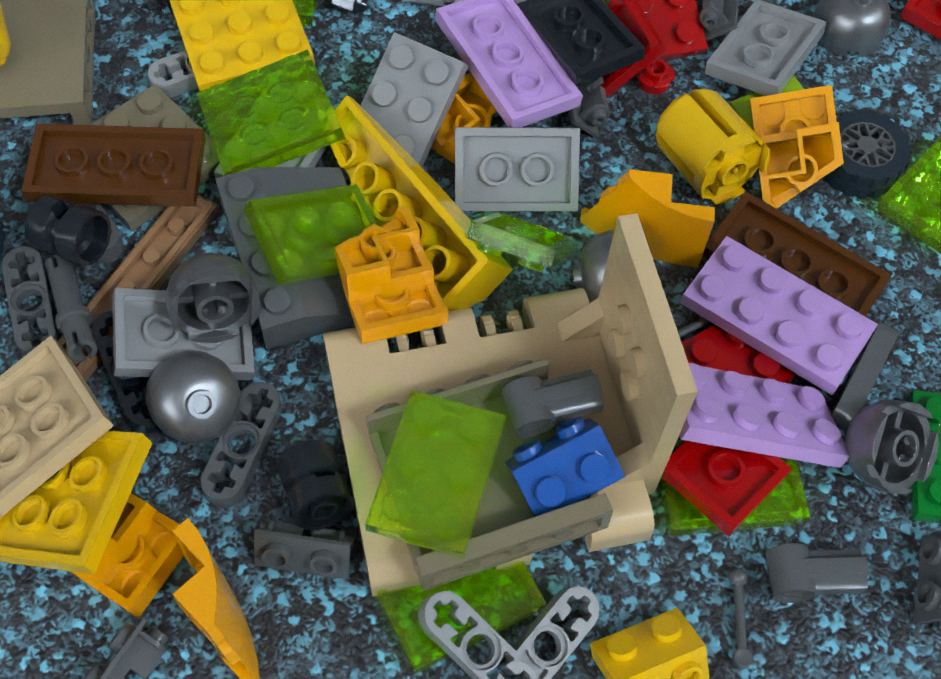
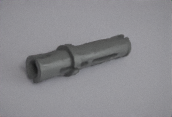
[45,254,98,362]

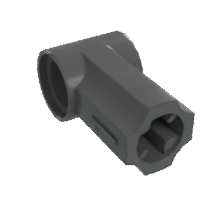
[501,369,604,439]
[766,543,869,603]

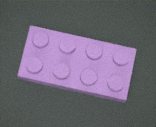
[435,0,583,127]
[680,236,878,395]
[679,363,850,468]

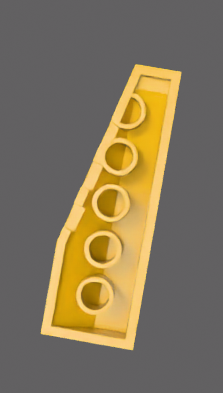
[321,95,513,311]

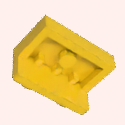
[590,608,709,679]

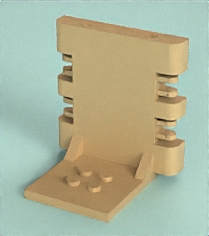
[323,213,698,597]

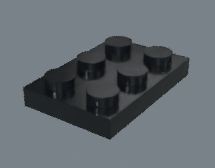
[517,0,645,87]

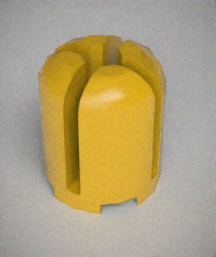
[656,88,770,205]

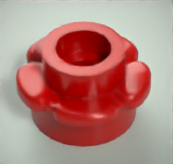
[638,58,675,95]

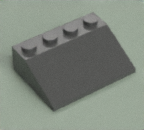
[215,167,363,350]

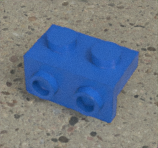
[505,417,626,517]

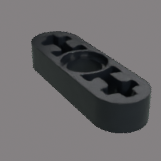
[92,311,159,433]

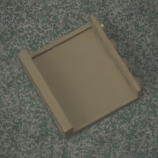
[0,0,95,125]
[366,358,613,591]

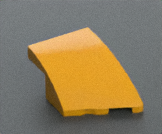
[431,72,497,164]
[750,85,844,209]
[580,169,715,268]
[335,206,448,344]
[69,493,184,619]
[172,518,260,679]

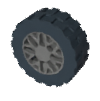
[823,109,912,199]

